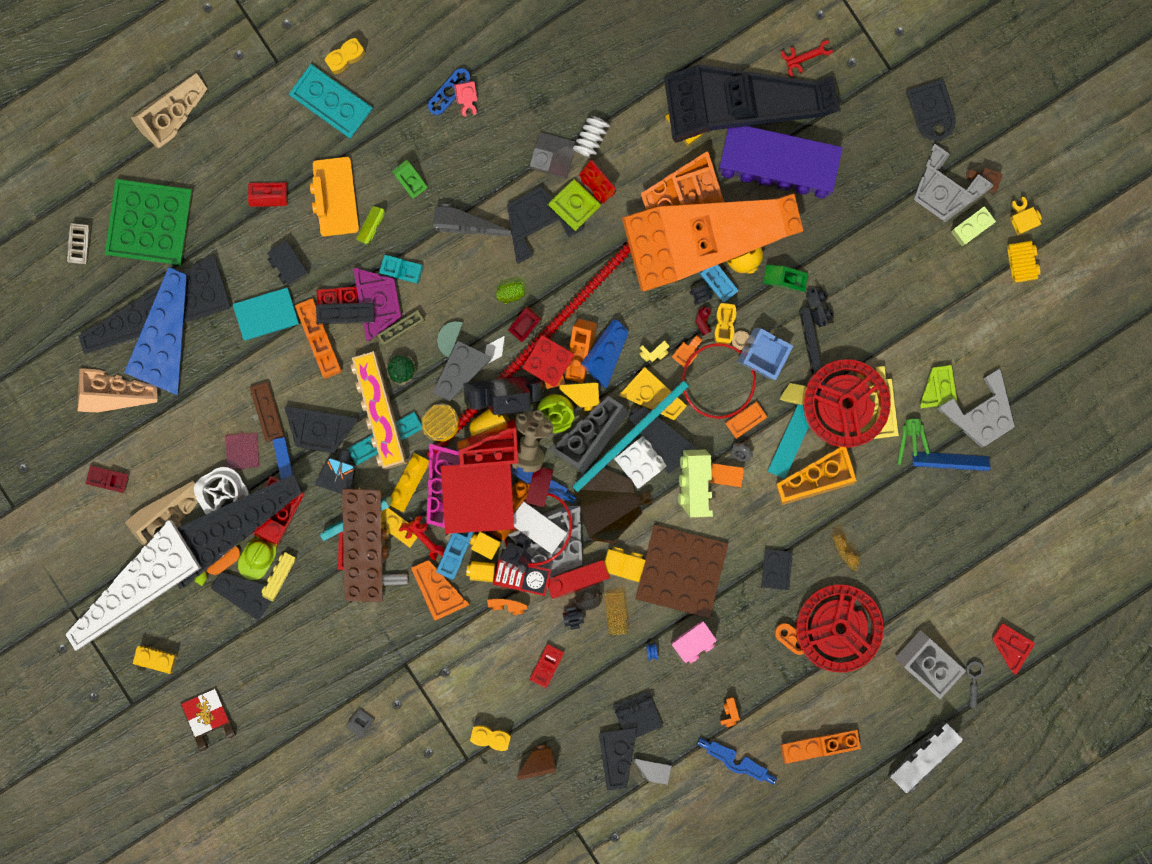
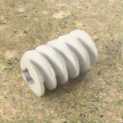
[573,115,610,158]

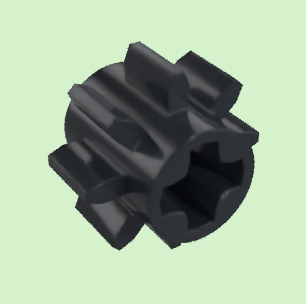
[562,606,584,630]

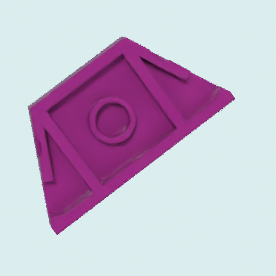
[353,268,401,341]

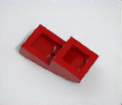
[529,644,564,689]

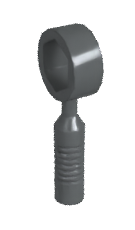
[966,661,984,708]

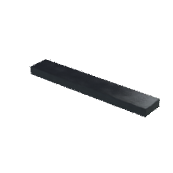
[799,308,825,423]

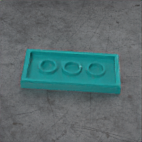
[288,64,373,139]

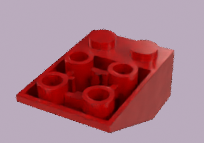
[252,476,305,548]

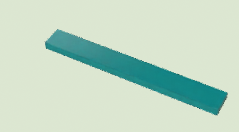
[573,380,691,492]

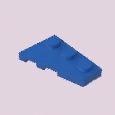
[581,319,629,388]

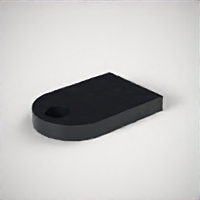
[906,79,956,141]

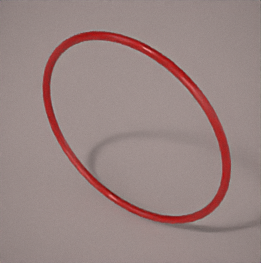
[682,343,756,419]
[504,493,572,566]

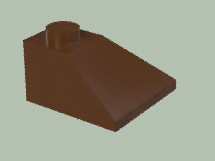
[517,744,556,780]

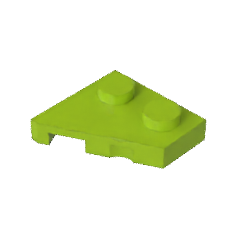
[920,365,957,409]

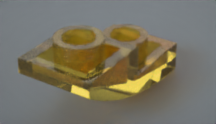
[831,535,860,571]
[605,592,628,636]

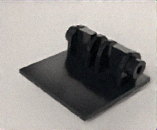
[613,691,663,738]

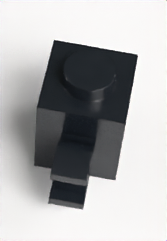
[500,534,532,574]

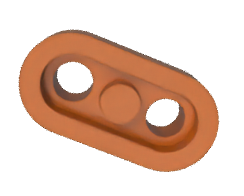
[774,623,803,655]

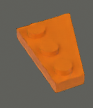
[411,560,469,621]

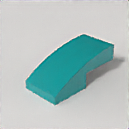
[379,255,424,284]

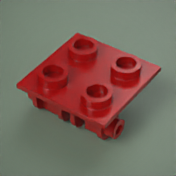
[579,160,616,204]
[523,335,575,387]

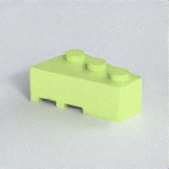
[678,449,713,517]

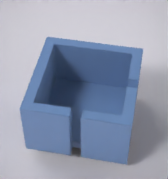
[737,328,793,380]

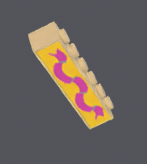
[350,351,407,470]

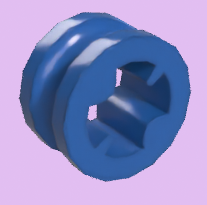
[646,643,658,661]

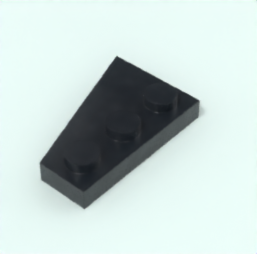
[211,572,272,621]
[599,728,637,791]

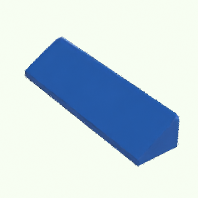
[911,452,991,471]

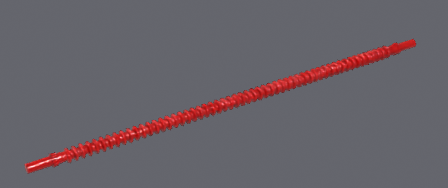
[426,241,631,458]

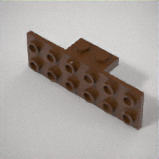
[342,488,389,602]

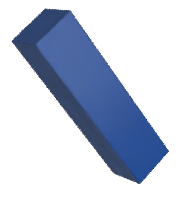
[273,437,293,480]

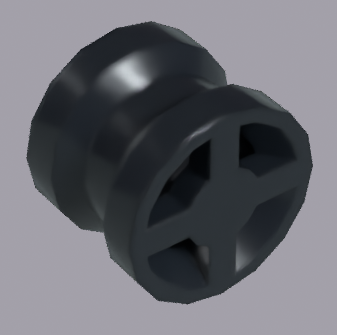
[689,284,712,306]

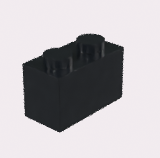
[267,240,309,286]

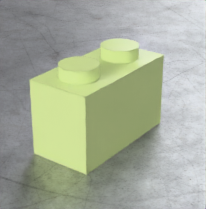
[951,206,996,247]

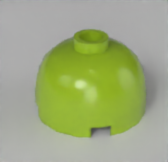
[537,394,575,433]

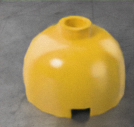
[726,247,763,274]

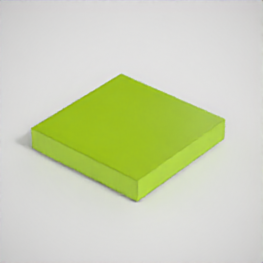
[548,179,601,231]

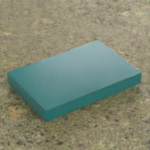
[233,287,299,341]

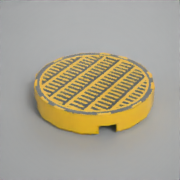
[422,404,459,442]

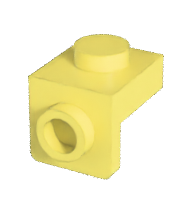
[639,341,670,362]

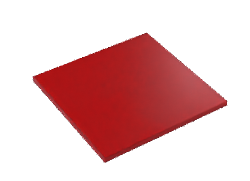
[441,464,514,534]

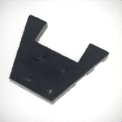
[507,187,584,264]

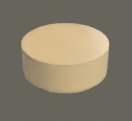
[732,331,750,350]

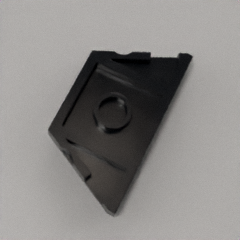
[284,406,358,453]

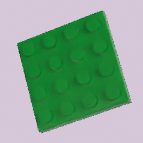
[105,179,192,266]

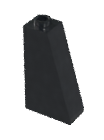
[628,406,698,474]

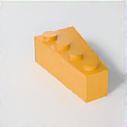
[776,447,857,505]

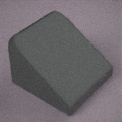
[346,708,375,738]

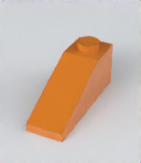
[565,319,597,383]

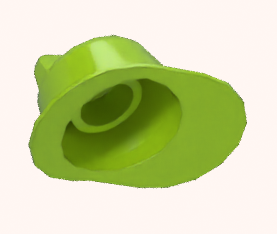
[238,537,276,580]

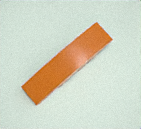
[295,298,342,379]

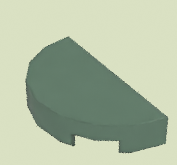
[437,321,463,358]

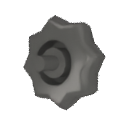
[730,441,753,462]

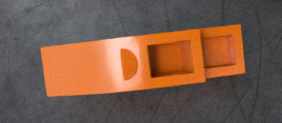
[780,730,861,764]

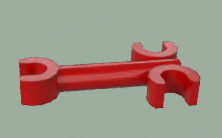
[781,40,833,77]
[399,516,445,560]

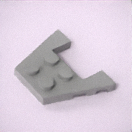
[914,144,994,222]
[937,369,1015,447]

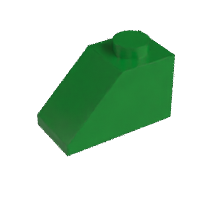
[763,265,808,292]

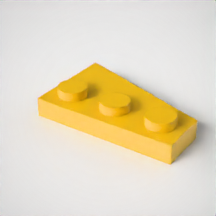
[619,367,687,420]

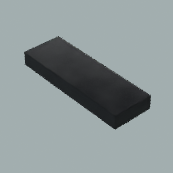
[316,303,374,325]

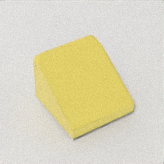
[780,383,806,405]

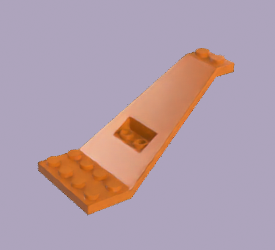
[622,194,803,291]

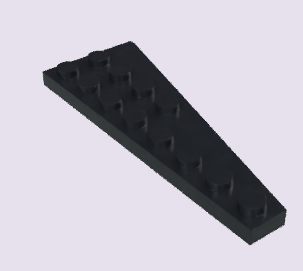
[78,254,231,354]
[177,474,303,589]

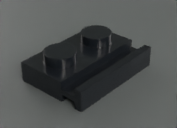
[761,549,793,590]

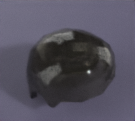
[573,584,603,611]

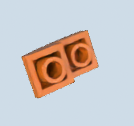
[487,599,528,615]

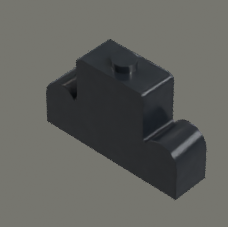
[463,375,543,415]

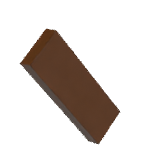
[250,382,285,442]

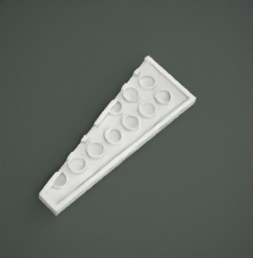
[66,520,201,651]

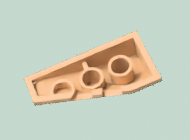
[78,368,157,412]

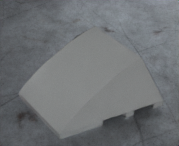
[508,506,582,577]

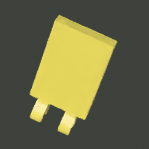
[857,366,899,439]

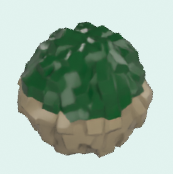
[386,355,416,385]

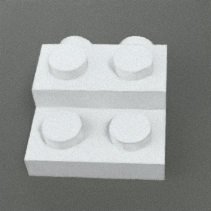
[615,436,667,489]

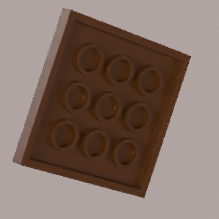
[635,525,728,618]

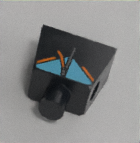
[315,449,356,494]

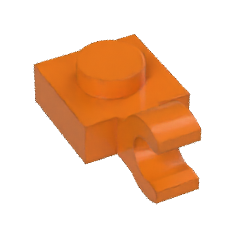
[672,335,702,368]

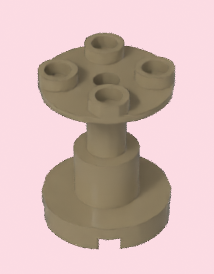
[510,410,553,472]

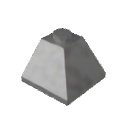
[530,132,577,179]

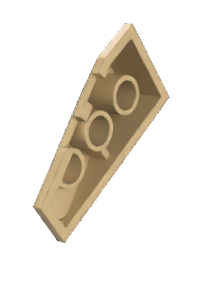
[130,73,207,148]
[125,481,198,546]

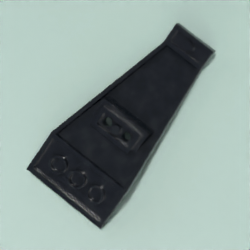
[664,64,841,143]

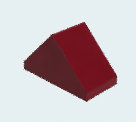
[508,306,542,343]

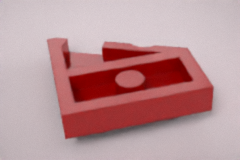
[992,623,1036,675]

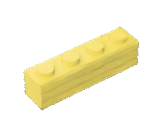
[262,553,296,602]

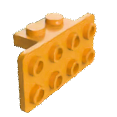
[310,157,359,237]

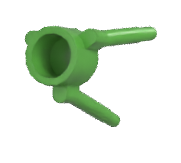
[898,419,930,465]

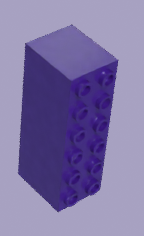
[718,126,843,199]

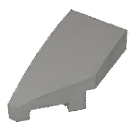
[633,758,671,785]

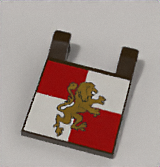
[180,688,236,751]

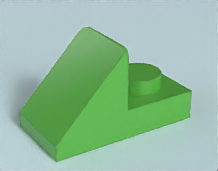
[392,160,428,199]

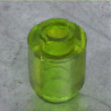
[495,281,525,304]

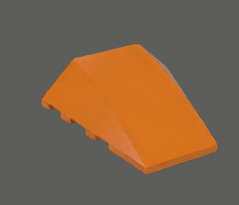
[641,151,724,226]

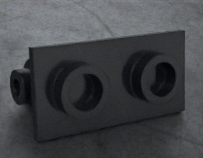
[806,287,834,328]

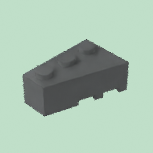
[433,341,493,402]

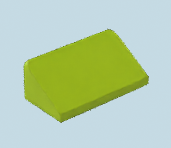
[356,206,385,246]

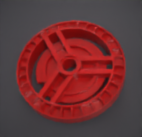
[802,360,891,448]
[795,585,884,673]

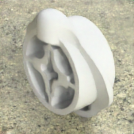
[193,467,249,514]

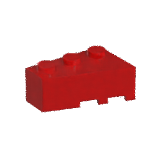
[457,419,518,469]

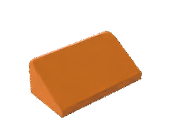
[709,463,744,487]

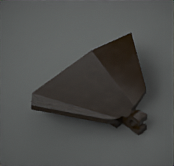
[574,464,652,543]

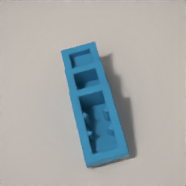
[698,246,738,303]
[436,532,475,580]

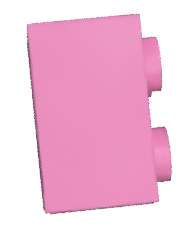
[671,621,717,664]

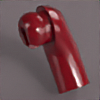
[695,307,711,336]

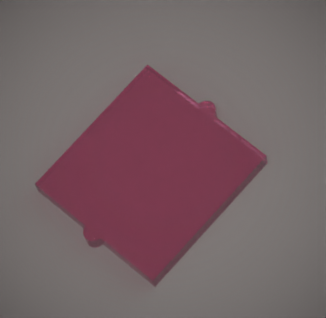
[225,433,259,470]

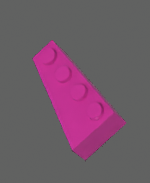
[427,444,460,528]

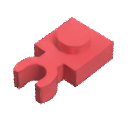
[454,81,477,117]

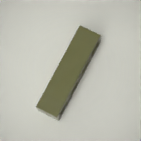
[377,310,424,346]

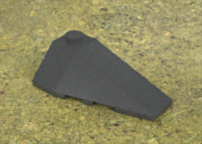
[433,204,511,237]

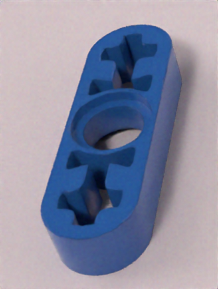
[428,68,470,116]

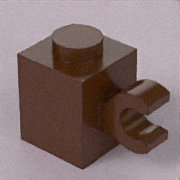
[966,168,1003,195]

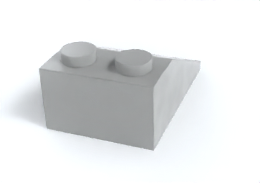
[895,630,966,699]

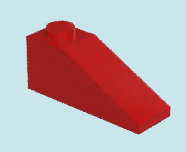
[548,560,610,599]

